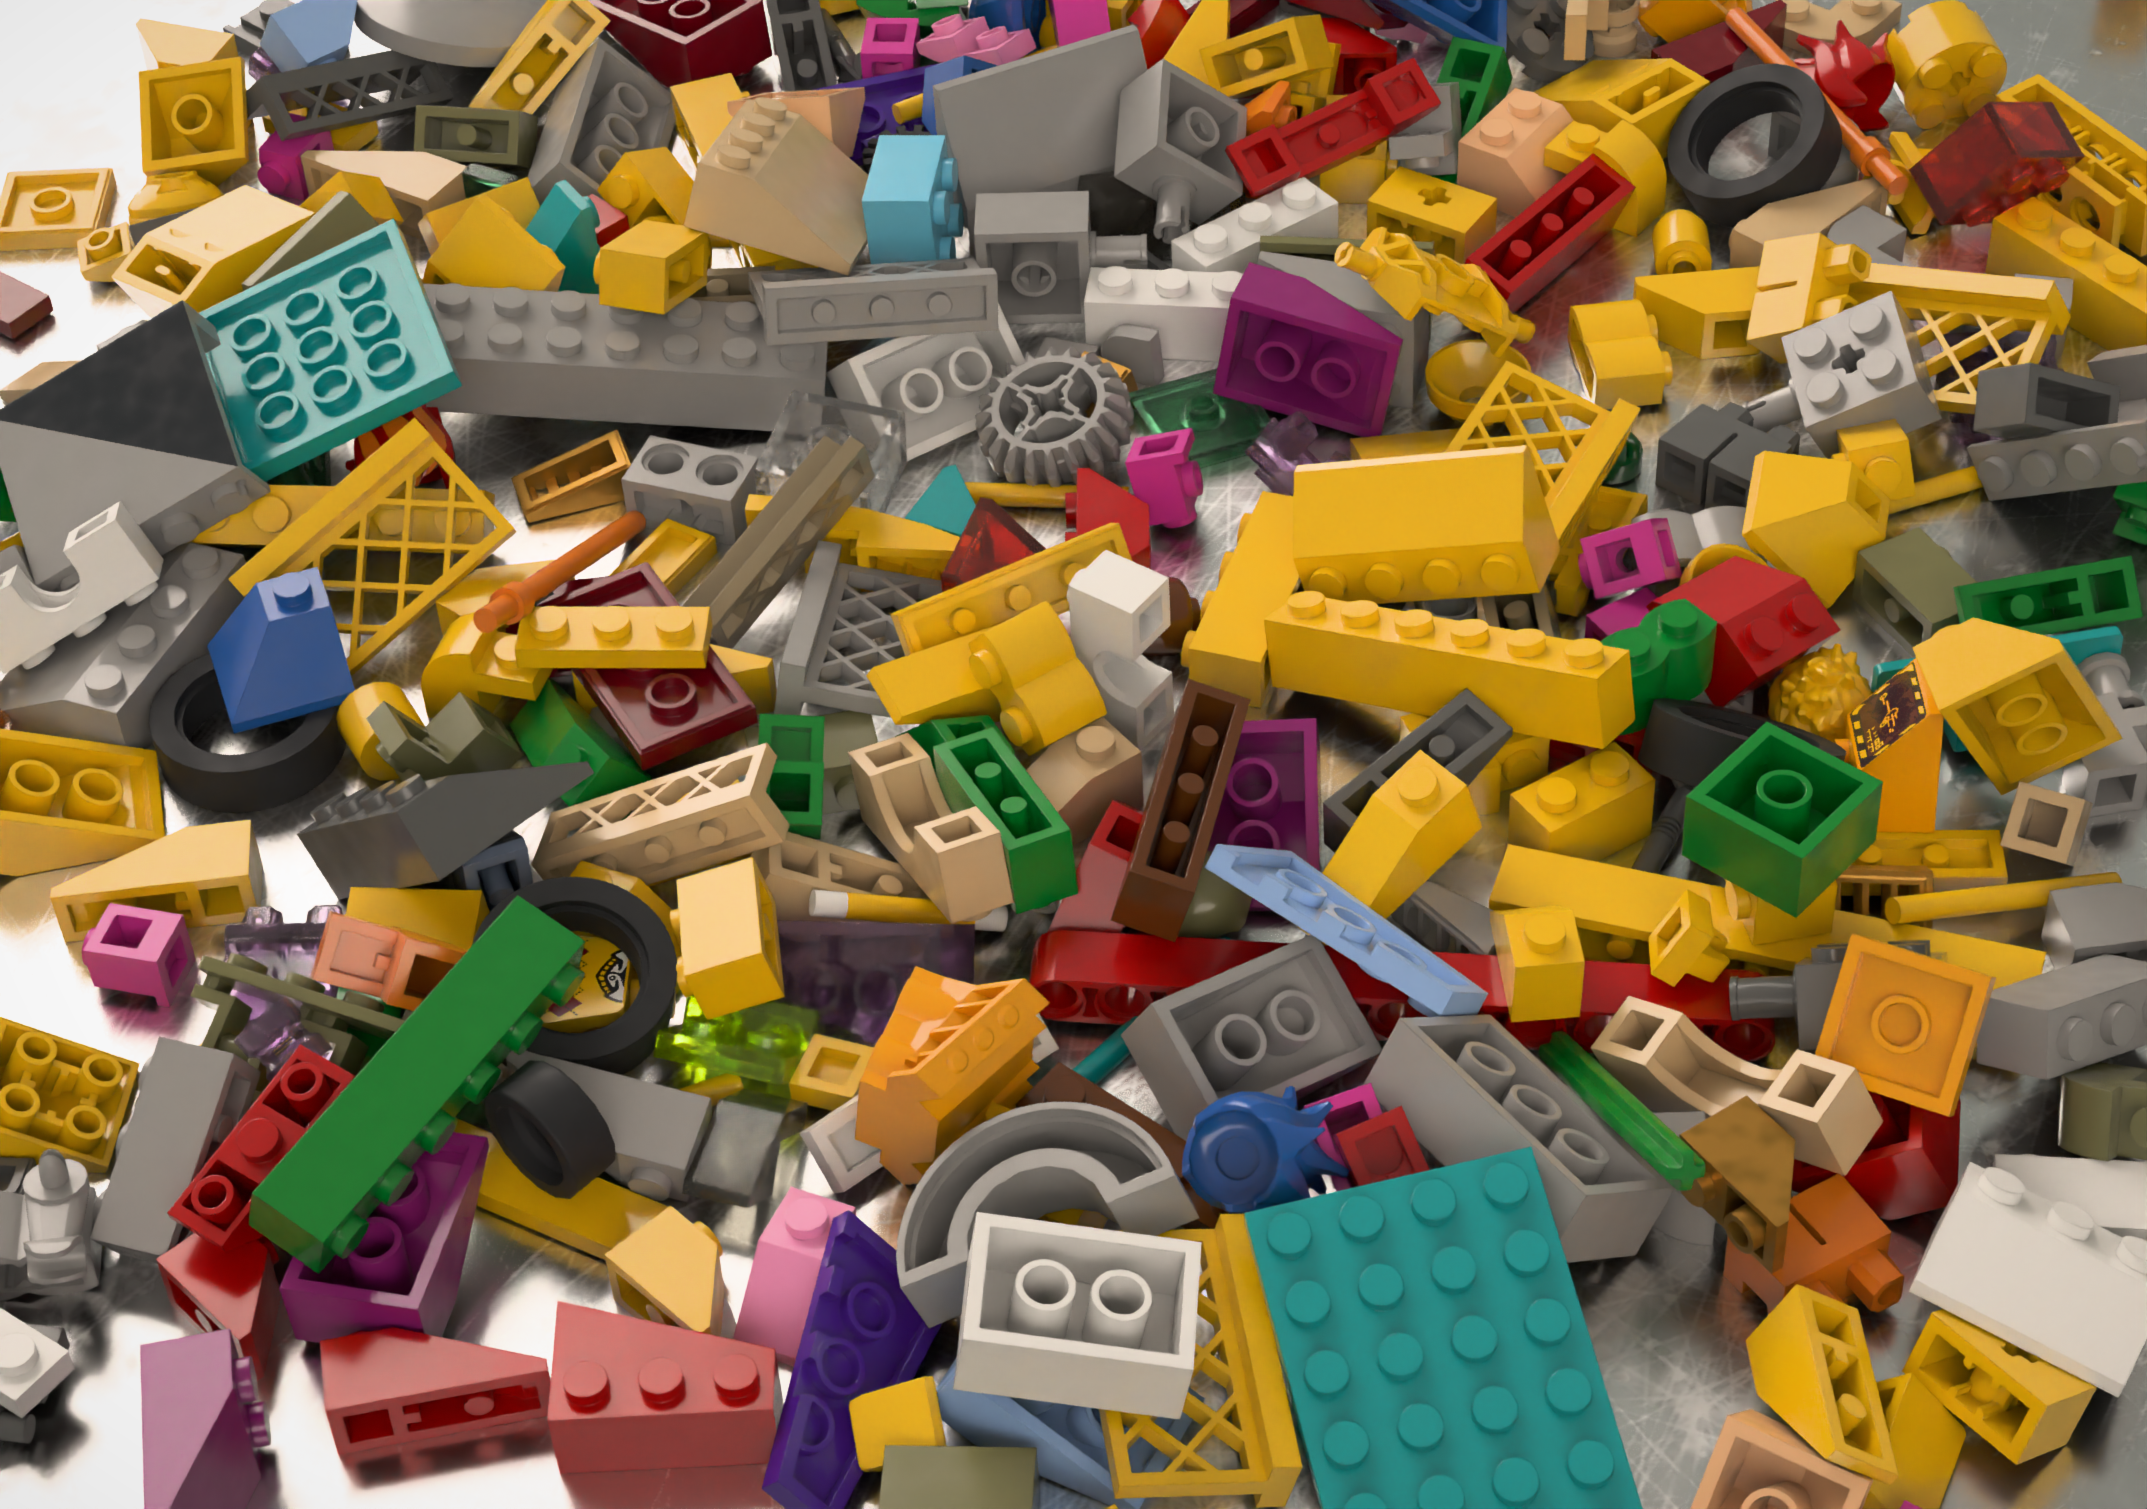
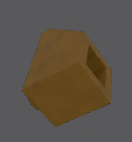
[1679,1095,1795,1274]

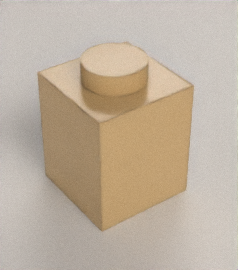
[2000,781,2093,866]

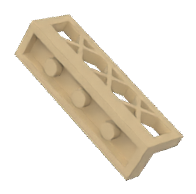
[531,743,790,885]

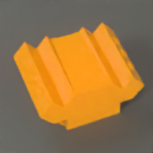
[855,966,1050,1185]

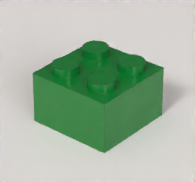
[1681,722,1883,918]

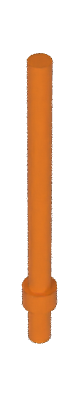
[1725,7,1908,195]
[473,510,646,633]

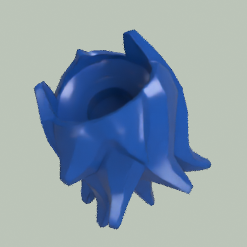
[1182,1086,1349,1214]

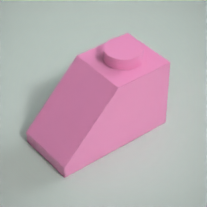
[733,1187,857,1367]

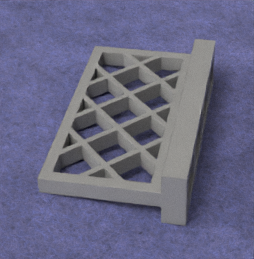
[748,258,998,346]
[774,540,959,718]

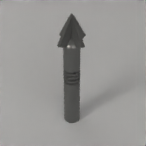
[821,8,863,83]
[1631,779,1695,874]

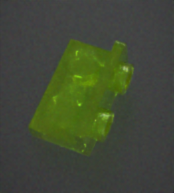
[653,995,819,1085]

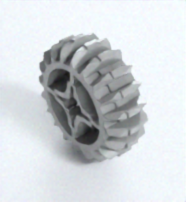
[975,345,1134,487]

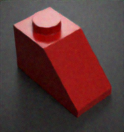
[156,1233,281,1381]

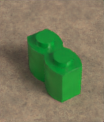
[1600,599,1717,736]

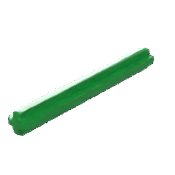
[1538,1031,1706,1191]

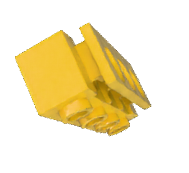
[1983,74,2147,257]

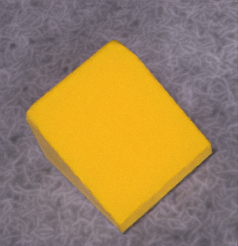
[849,1376,946,1472]

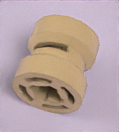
[1592,0,1640,58]

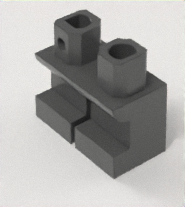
[1655,402,1800,509]

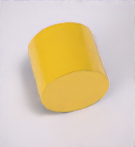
[336,682,425,781]

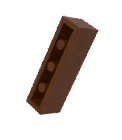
[1110,679,1250,942]

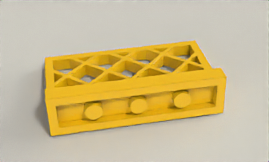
[1848,263,2071,414]
[1445,360,1641,549]
[228,417,516,676]
[1099,1214,1302,1508]

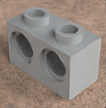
[621,435,763,546]

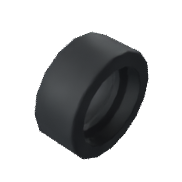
[484,1060,615,1199]

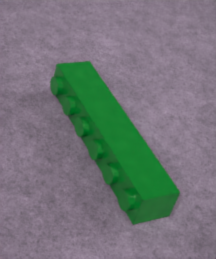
[249,895,585,1274]

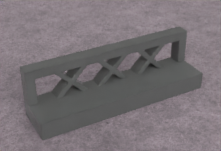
[246,50,453,141]

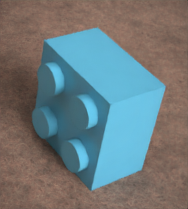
[862,135,964,264]

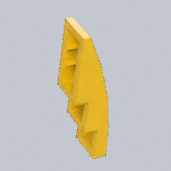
[745,494,980,592]

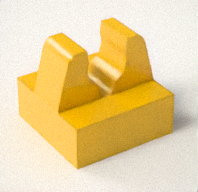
[1648,889,1730,987]

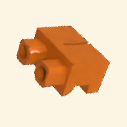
[1723,1174,1905,1315]

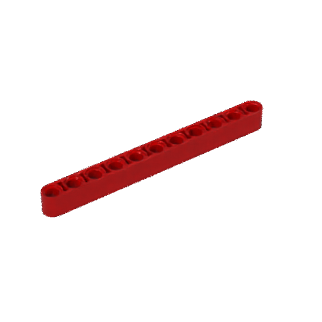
[1028,930,1775,1062]

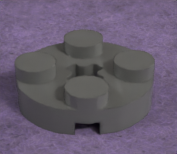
[1506,0,1595,83]

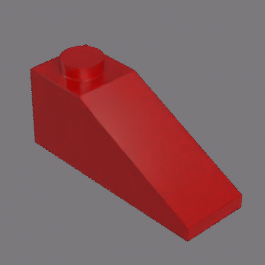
[320,1327,551,1455]

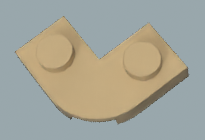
[1776,0,1902,56]

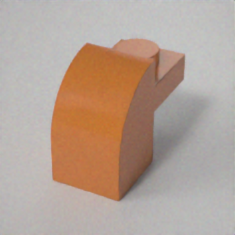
[310,911,467,1011]

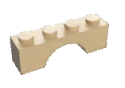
[848,733,1014,924]
[1591,996,1883,1176]

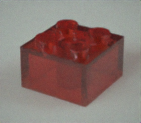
[1909,102,2085,227]

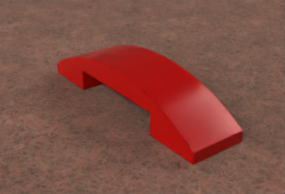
[1225,57,1441,197]

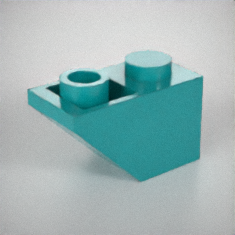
[526,179,600,294]

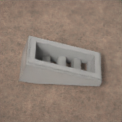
[1391,880,1497,955]

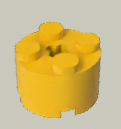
[1887,0,2007,129]

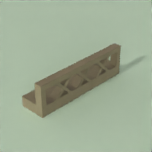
[682,435,875,649]

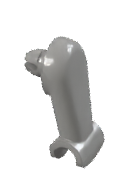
[23,1149,90,1284]

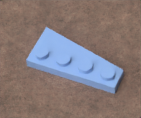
[1204,844,1489,1017]

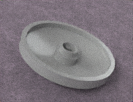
[354,0,547,67]

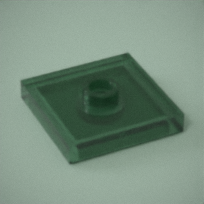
[1129,368,1279,469]

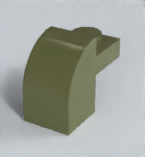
[366,692,523,782]
[2057,1062,2147,1162]

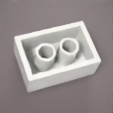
[953,1212,1202,1420]

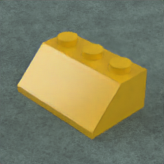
[1912,617,2123,796]

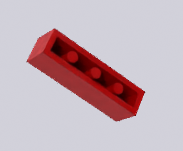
[1464,153,1636,314]

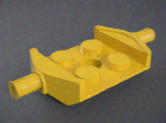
[1334,227,1535,358]

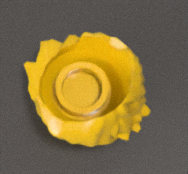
[1767,643,1874,742]

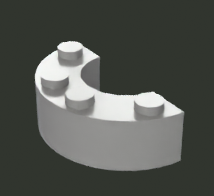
[896,1102,1199,1328]

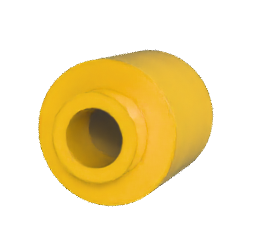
[1652,209,1712,275]

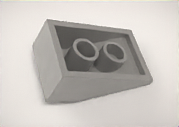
[1258,251,1429,409]
[1121,935,1382,1141]

